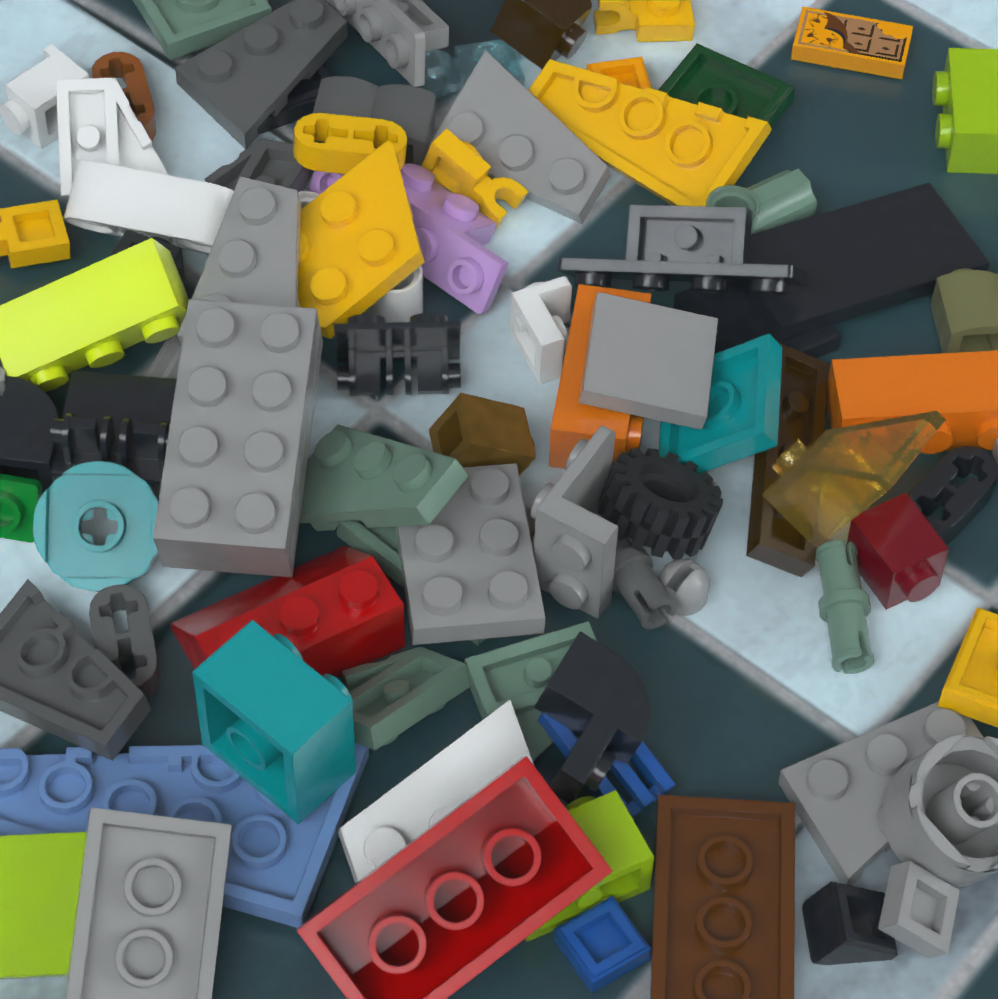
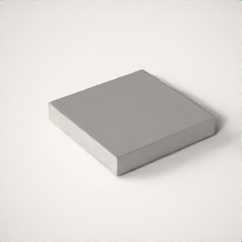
[579,292,718,430]

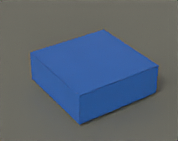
[554,896,651,993]

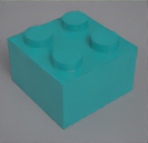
[192,620,356,825]

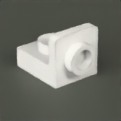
[509,276,572,384]

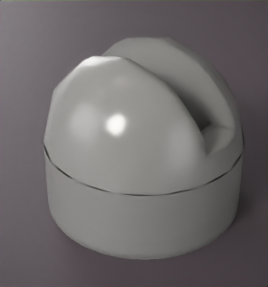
[658,558,709,616]

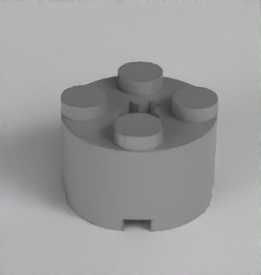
[877,734,998,888]

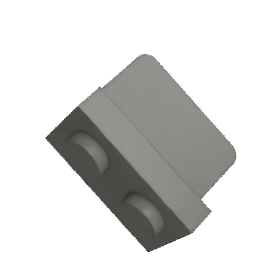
[531,425,618,619]

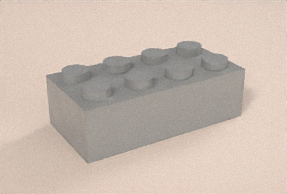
[153,299,323,577]

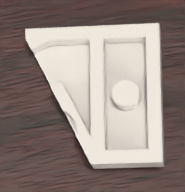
[56,78,170,200]

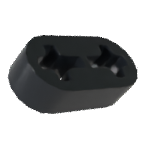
[909,446,998,545]

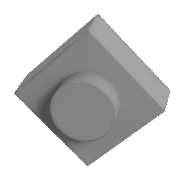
[878,861,960,958]

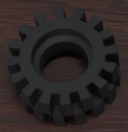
[597,448,723,559]

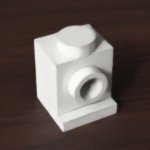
[0,44,89,149]

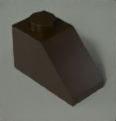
[490,0,592,69]

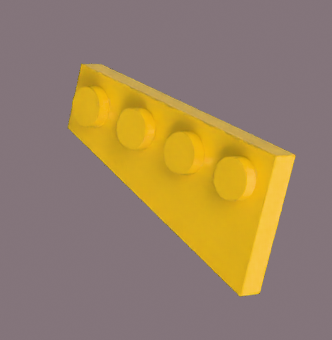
[528,59,772,206]

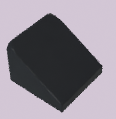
[802,881,898,965]

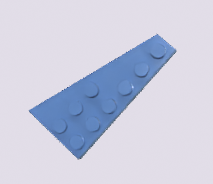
[0,743,369,928]

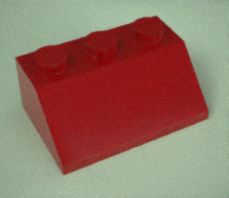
[171,545,405,678]

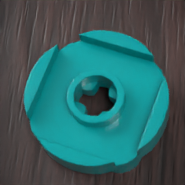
[33,461,159,592]

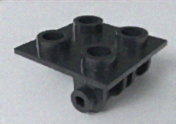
[334,313,461,396]
[50,370,177,485]

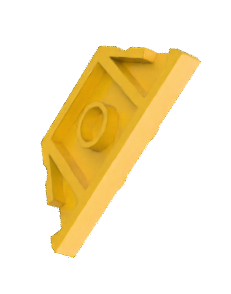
[298,140,425,339]

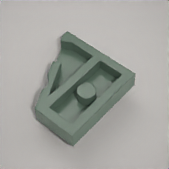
[464,621,597,763]

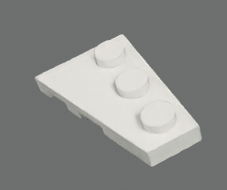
[338,700,534,883]

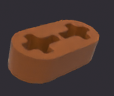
[92,52,156,141]

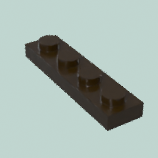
[746,342,829,578]

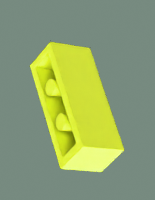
[0,238,189,392]

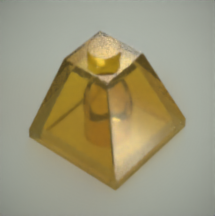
[762,411,946,549]

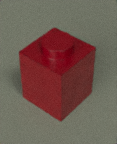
[845,492,949,610]

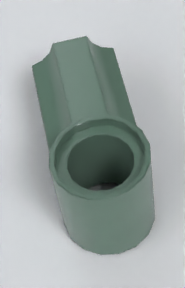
[706,169,817,235]

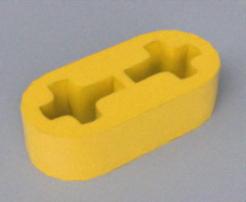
[293,113,407,174]

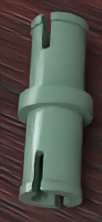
[816,540,874,674]

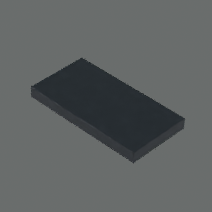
[740,183,990,341]

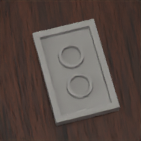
[395,463,546,645]
[65,807,232,999]

